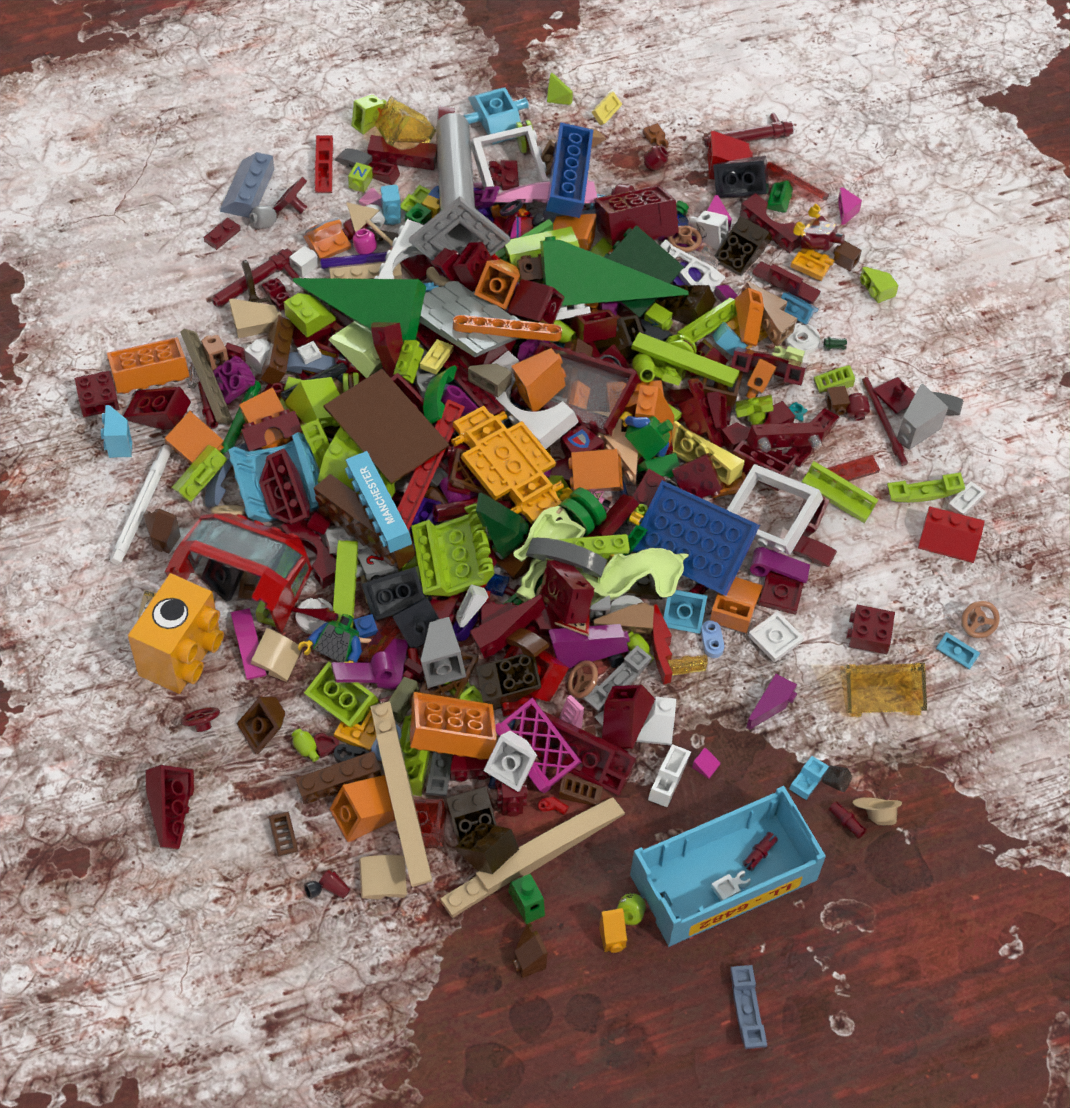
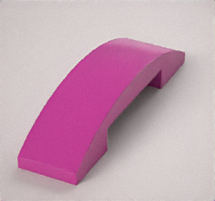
[230,608,266,680]

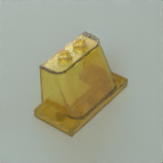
[375,95,437,146]

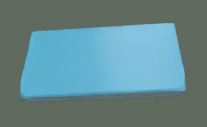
[936,632,981,669]

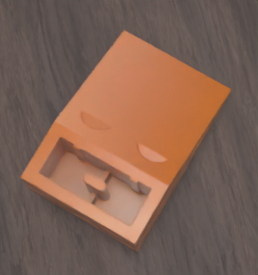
[710,577,763,633]

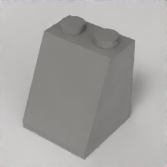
[897,384,948,450]
[421,617,466,688]

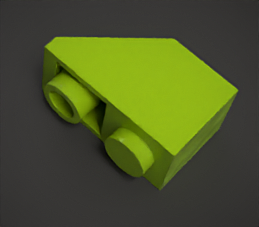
[860,267,899,303]

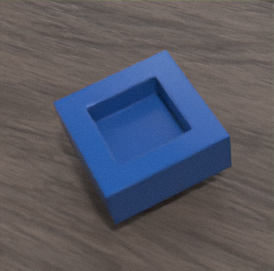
[353,614,378,638]

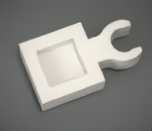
[711,871,751,901]

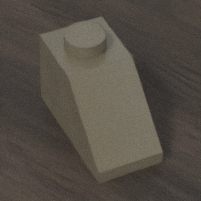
[468,363,512,397]

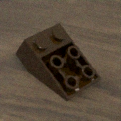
[712,216,772,276]
[652,285,717,325]
[593,315,644,359]
[476,654,542,710]
[443,786,497,859]

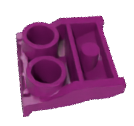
[213,356,255,405]

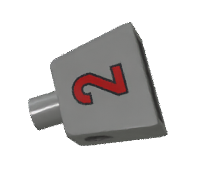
[356,547,398,582]

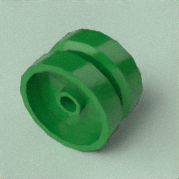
[558,487,607,537]

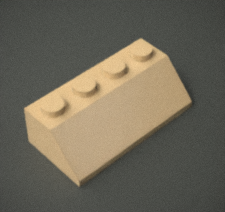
[329,261,402,279]

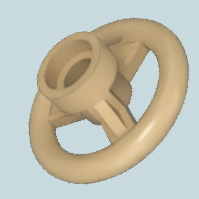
[211,505,246,516]

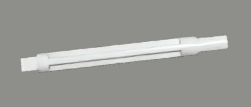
[109,444,172,565]

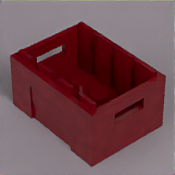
[594,185,679,247]

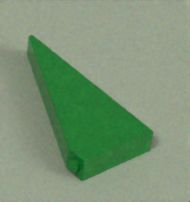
[540,236,688,306]
[293,278,427,344]

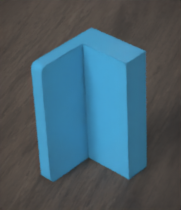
[781,292,819,324]

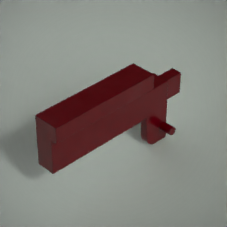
[586,494,639,537]

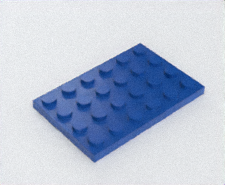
[633,480,760,596]

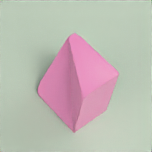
[359,188,381,207]

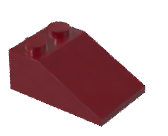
[123,387,191,430]

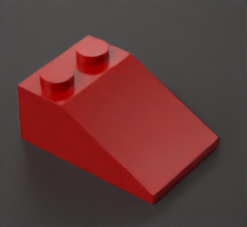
[504,645,569,702]

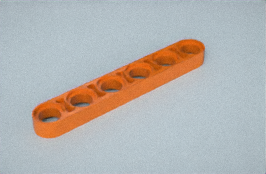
[453,315,562,341]

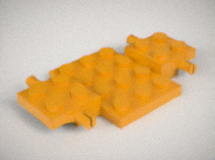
[451,406,564,524]

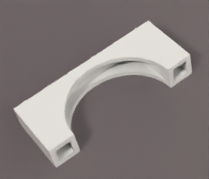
[374,219,424,279]
[492,351,579,449]

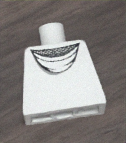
[689,211,729,250]

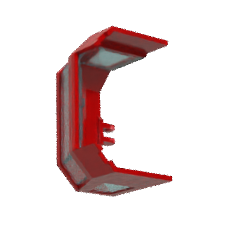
[165,513,312,633]

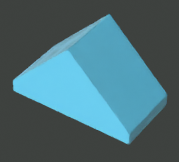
[712,322,748,357]

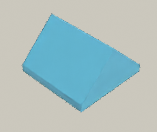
[664,590,707,634]

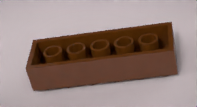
[314,474,416,569]

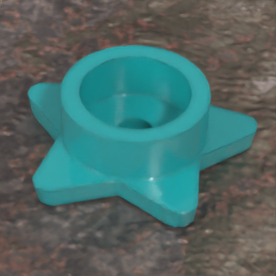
[788,402,808,422]

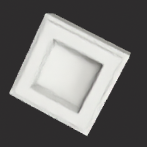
[297,341,322,365]

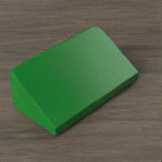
[767,180,793,213]

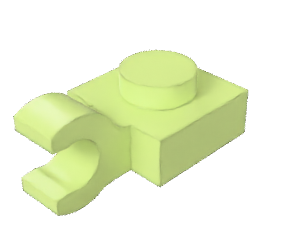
[772,346,805,362]

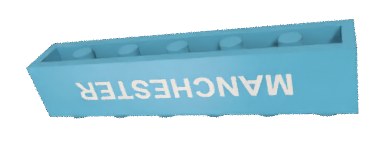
[345,451,412,553]

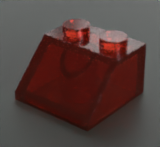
[398,799,447,848]

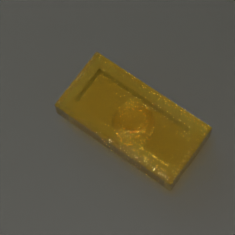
[668,655,708,676]

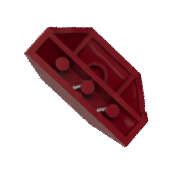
[259,448,310,525]

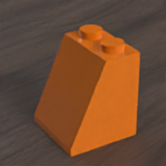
[553,214,597,251]
[474,259,520,309]
[511,348,566,412]
[635,385,675,447]
[239,388,293,450]
[164,411,224,464]
[569,449,623,492]
[329,775,396,842]

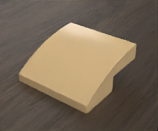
[251,628,302,682]
[359,855,407,900]

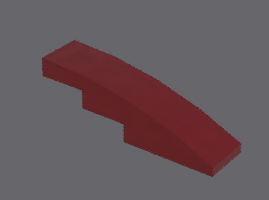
[786,408,840,468]

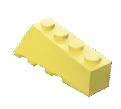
[671,421,744,485]

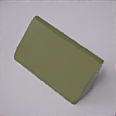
[389,677,419,723]

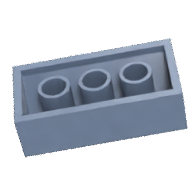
[220,152,274,218]

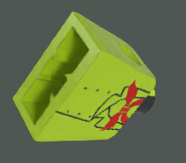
[351,94,388,134]

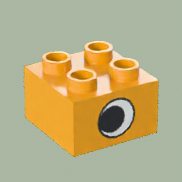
[128,573,224,694]

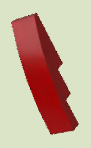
[315,135,333,193]
[651,604,673,685]

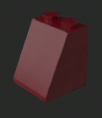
[508,279,565,324]

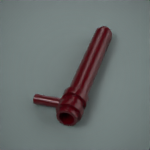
[704,113,794,147]
[211,248,300,307]

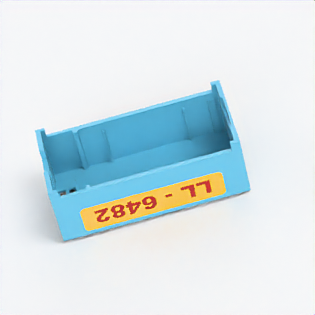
[630,786,826,947]

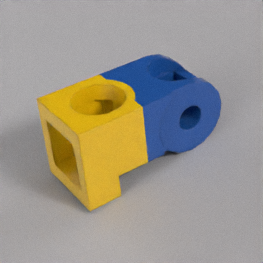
[422,186,440,218]

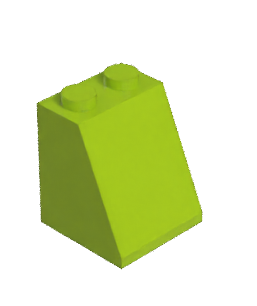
[285,377,340,428]

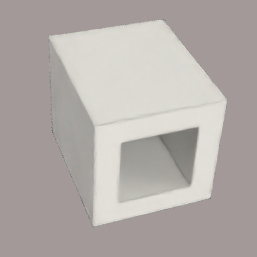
[289,246,318,278]

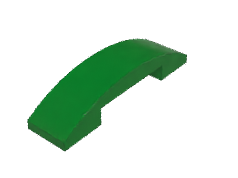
[423,365,457,424]

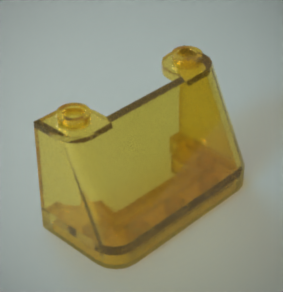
[840,663,927,717]

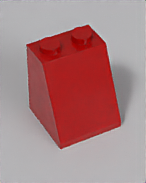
[707,131,753,179]

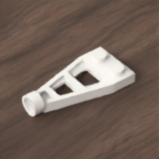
[660,240,726,292]

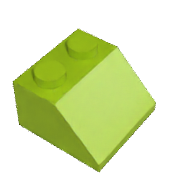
[284,293,336,337]

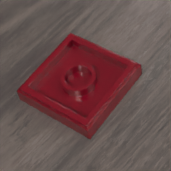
[758,571,804,615]

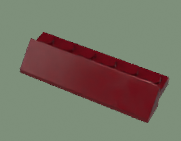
[515,705,638,796]

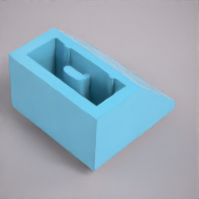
[101,405,132,458]

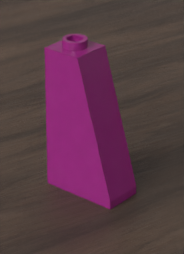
[549,624,630,668]

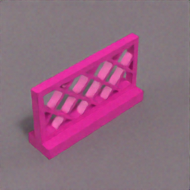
[495,698,581,793]

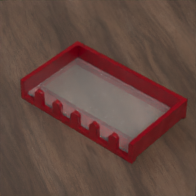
[511,341,641,437]

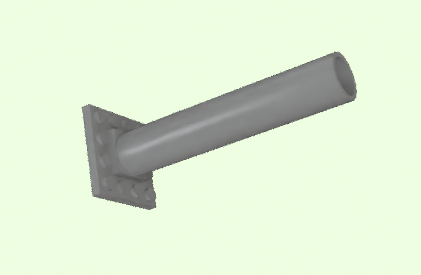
[409,113,510,260]

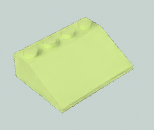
[329,321,383,378]

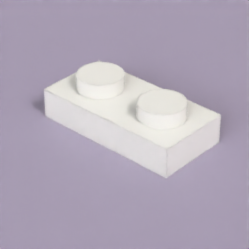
[947,481,986,515]

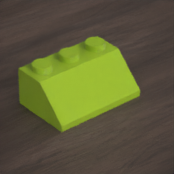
[304,662,379,728]

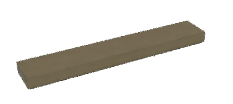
[180,328,233,425]

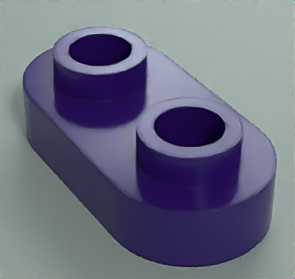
[453,611,479,641]

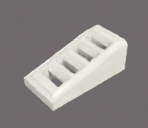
[455,584,488,628]

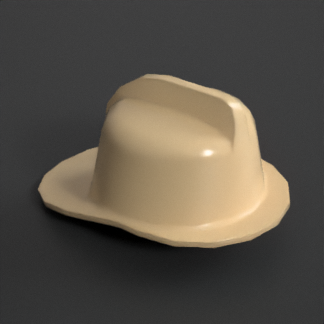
[853,798,902,825]

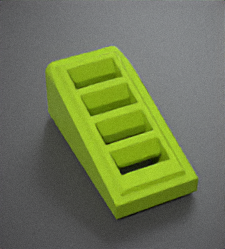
[814,365,855,393]

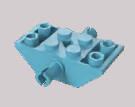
[463,88,529,144]

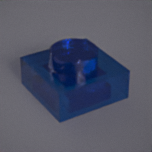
[485,573,509,597]

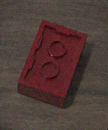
[539,560,595,624]

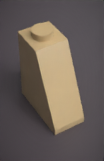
[229,299,281,339]

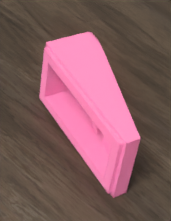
[559,695,584,729]

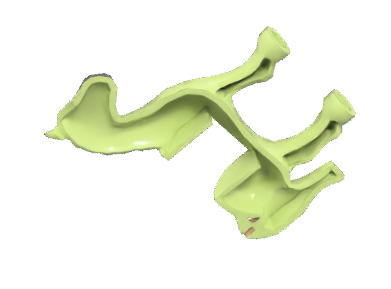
[513,506,689,606]

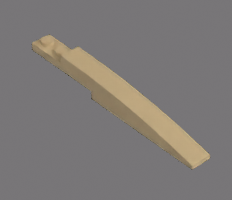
[370,701,433,887]
[441,797,625,918]

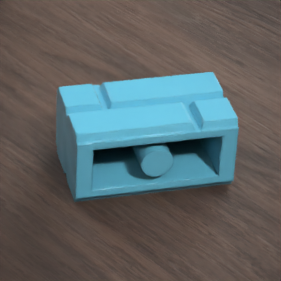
[381,185,401,225]

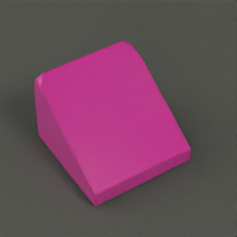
[692,748,721,779]

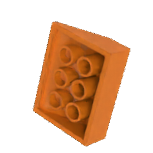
[107,337,190,394]
[410,692,497,760]

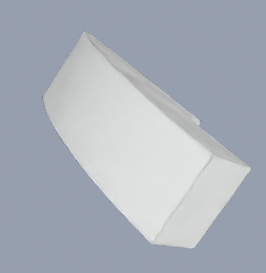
[648,744,691,807]

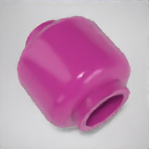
[352,229,377,255]

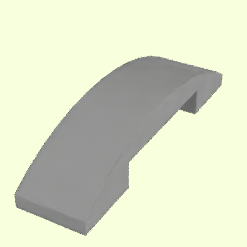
[583,646,652,711]

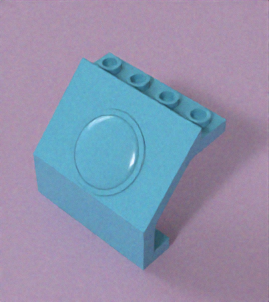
[229,432,319,523]

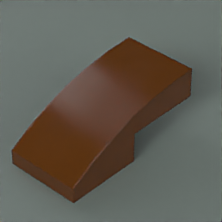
[238,571,261,601]
[506,628,549,657]

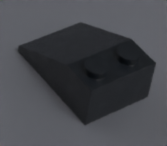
[713,156,770,198]
[362,566,432,621]

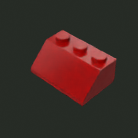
[918,506,985,563]

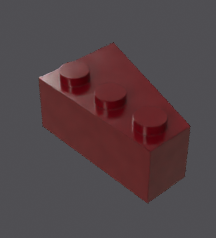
[733,440,799,491]

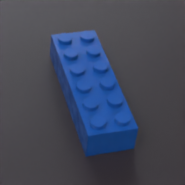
[546,122,594,218]

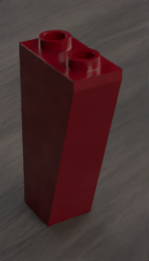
[451,754,491,782]

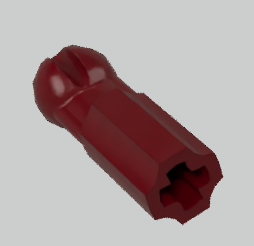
[432,497,478,522]

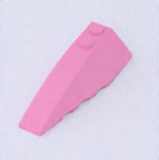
[495,178,598,203]

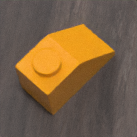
[599,908,627,953]

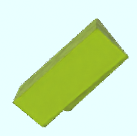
[400,715,430,797]

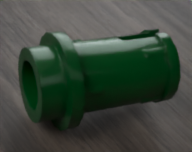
[823,336,847,351]

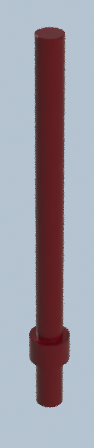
[862,377,908,466]

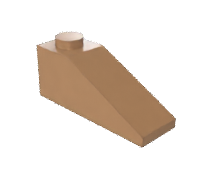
[592,603,654,634]

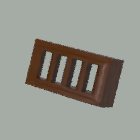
[559,775,603,806]
[268,811,299,857]

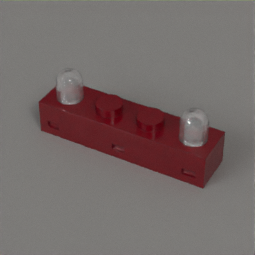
[747,422,825,452]

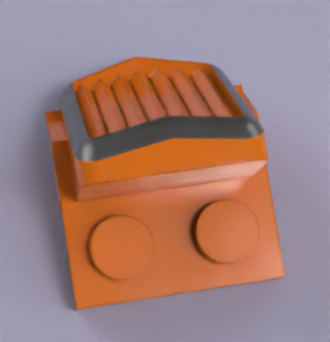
[304,218,351,261]

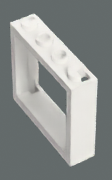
[470,125,550,208]
[727,464,823,555]

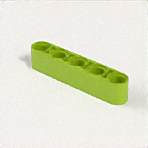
[333,540,358,628]

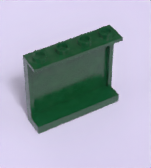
[604,225,684,319]

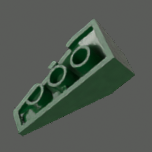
[476,493,529,559]

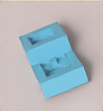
[789,756,829,800]

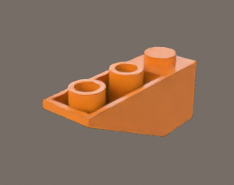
[735,287,764,347]

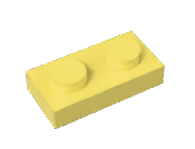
[591,91,622,126]
[420,339,454,375]

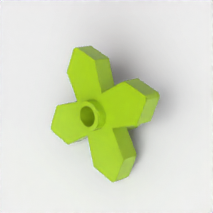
[736,395,773,425]

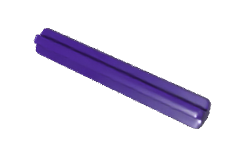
[320,252,387,269]

